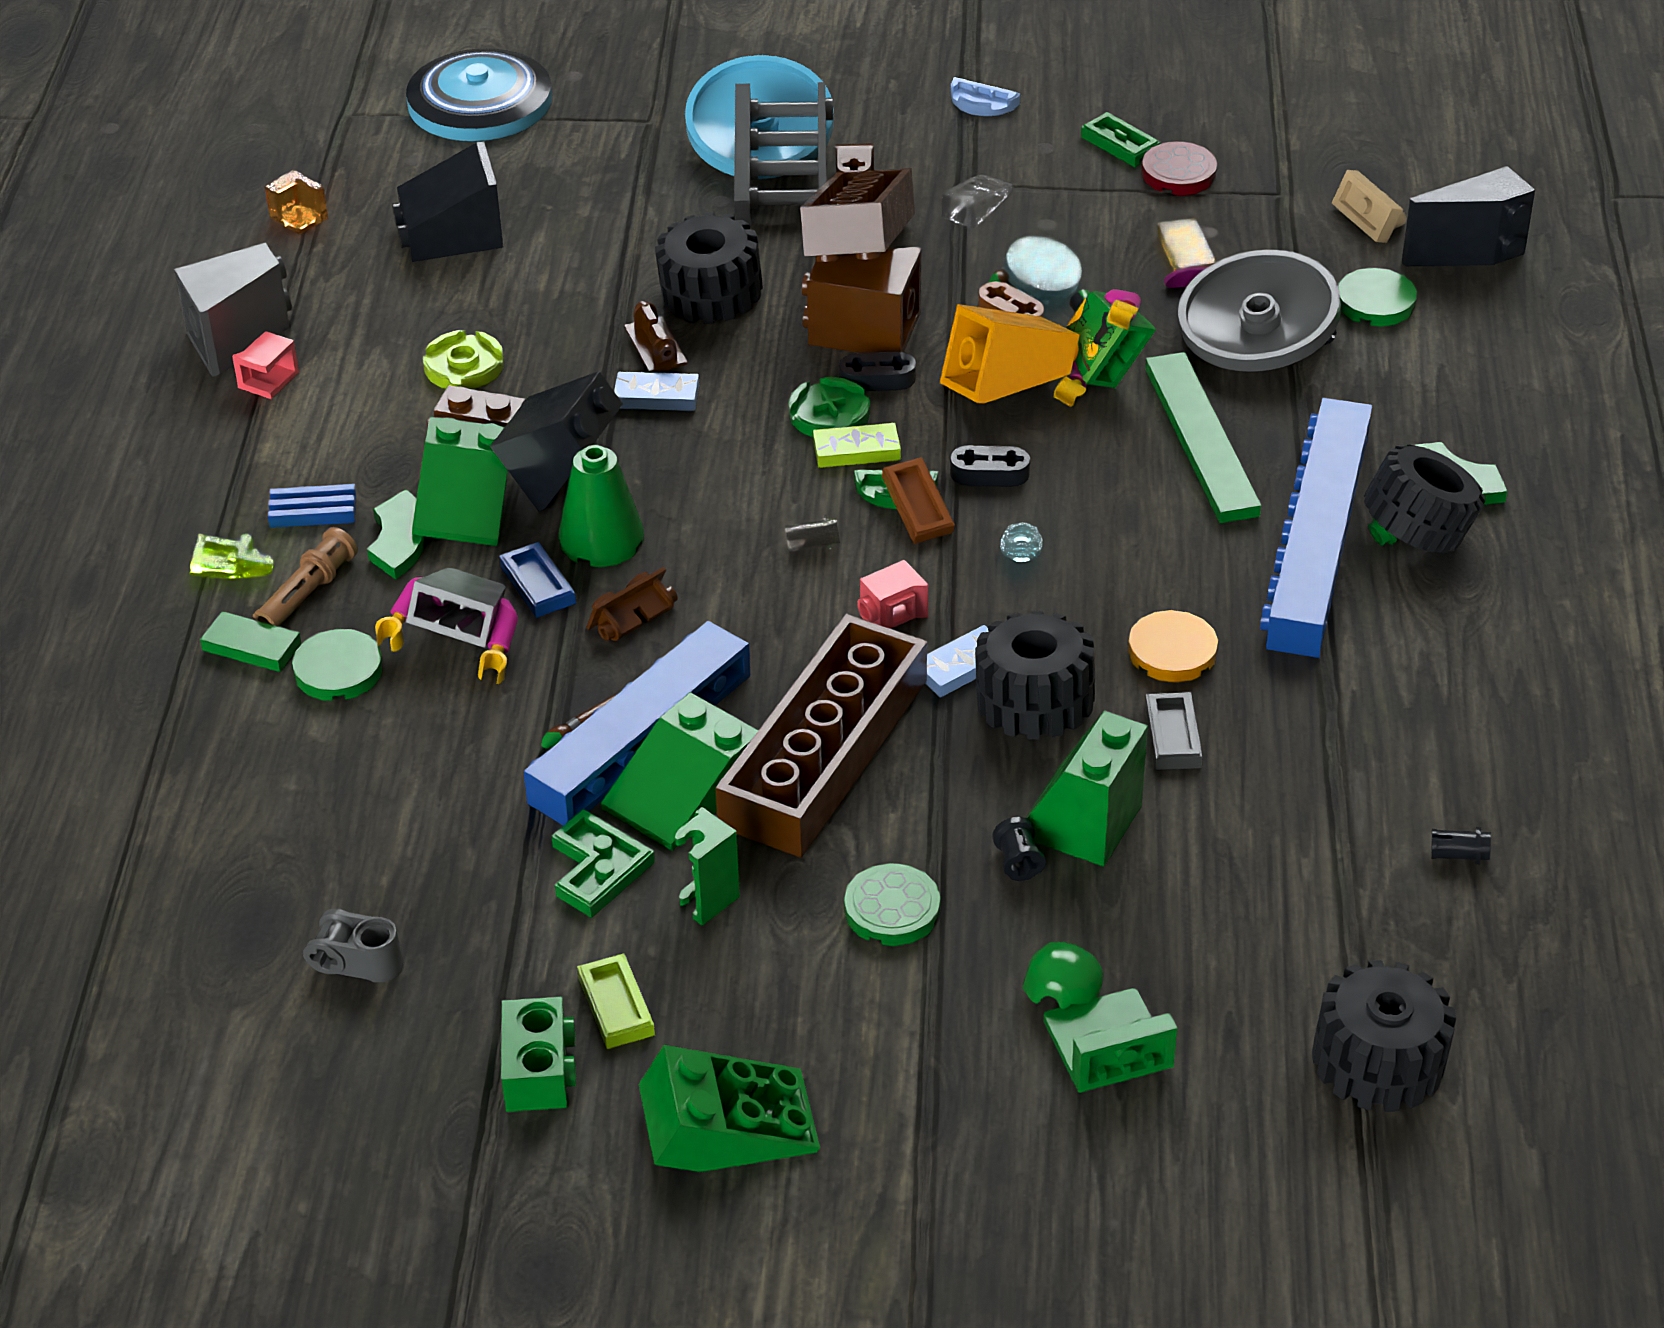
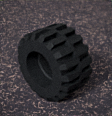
[1364,444,1485,553]

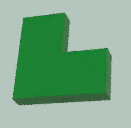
[552,809,655,918]

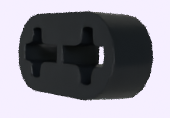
[839,352,916,391]
[950,445,1030,487]

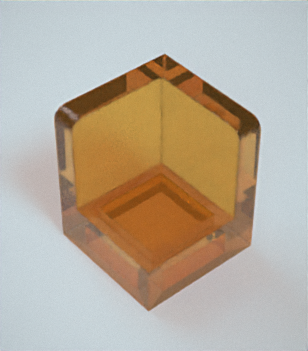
[265,170,328,234]

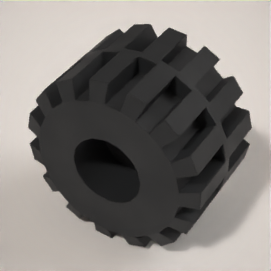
[655,212,763,324]
[975,611,1095,739]
[1312,960,1456,1112]

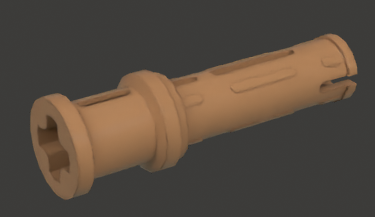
[253,527,358,627]

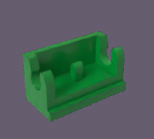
[675,807,740,926]

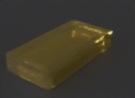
[1157,218,1216,271]

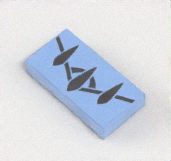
[614,372,699,411]
[925,625,988,698]

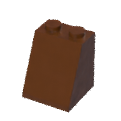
[802,247,921,353]

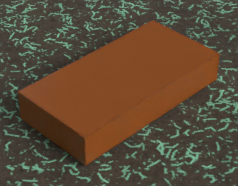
[881,457,955,544]

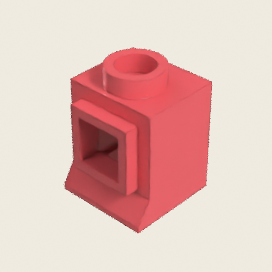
[232,331,299,399]
[857,560,928,629]

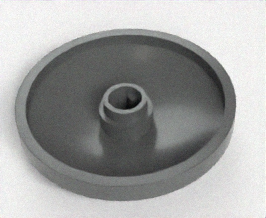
[1178,250,1341,372]

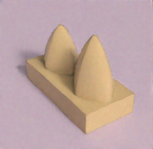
[1332,170,1407,243]

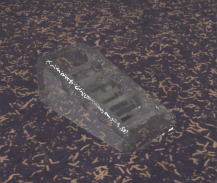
[942,173,1013,229]

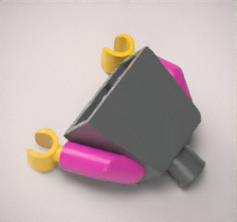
[375,568,518,684]

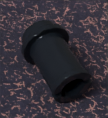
[1431,827,1491,865]

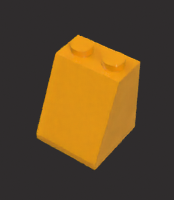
[940,304,1080,404]

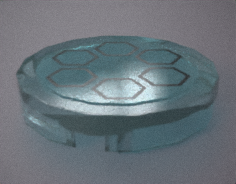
[1003,236,1082,300]

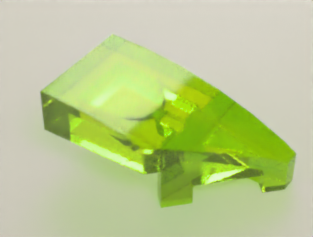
[190,533,274,579]

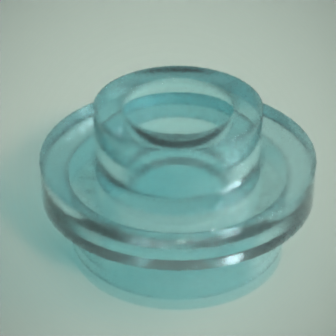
[1000,523,1043,562]

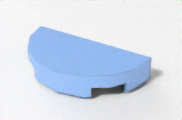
[951,77,1020,116]

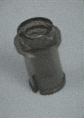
[785,515,840,553]

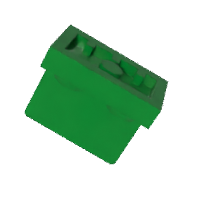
[1044,988,1177,1093]

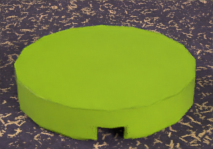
[423,330,504,389]

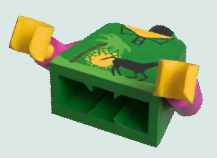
[1054,289,1156,407]

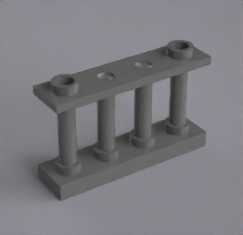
[734,82,833,225]

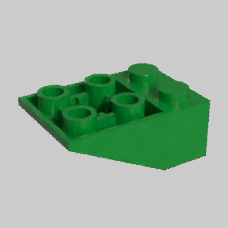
[638,1045,820,1172]

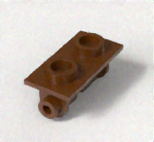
[624,301,688,373]
[586,566,678,641]

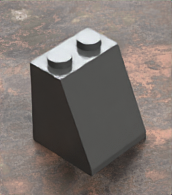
[174,243,292,377]

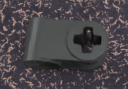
[303,909,404,982]

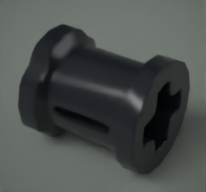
[992,817,1046,881]

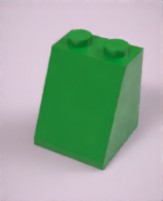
[1018,711,1148,867]

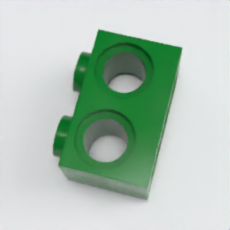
[501,997,576,1112]

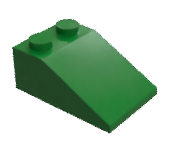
[411,417,509,546]
[601,692,759,851]

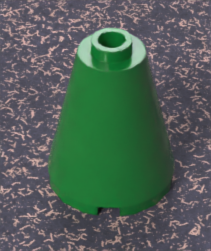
[559,445,644,567]

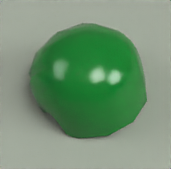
[1022,942,1104,1009]

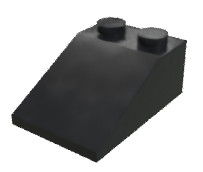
[1401,166,1535,267]

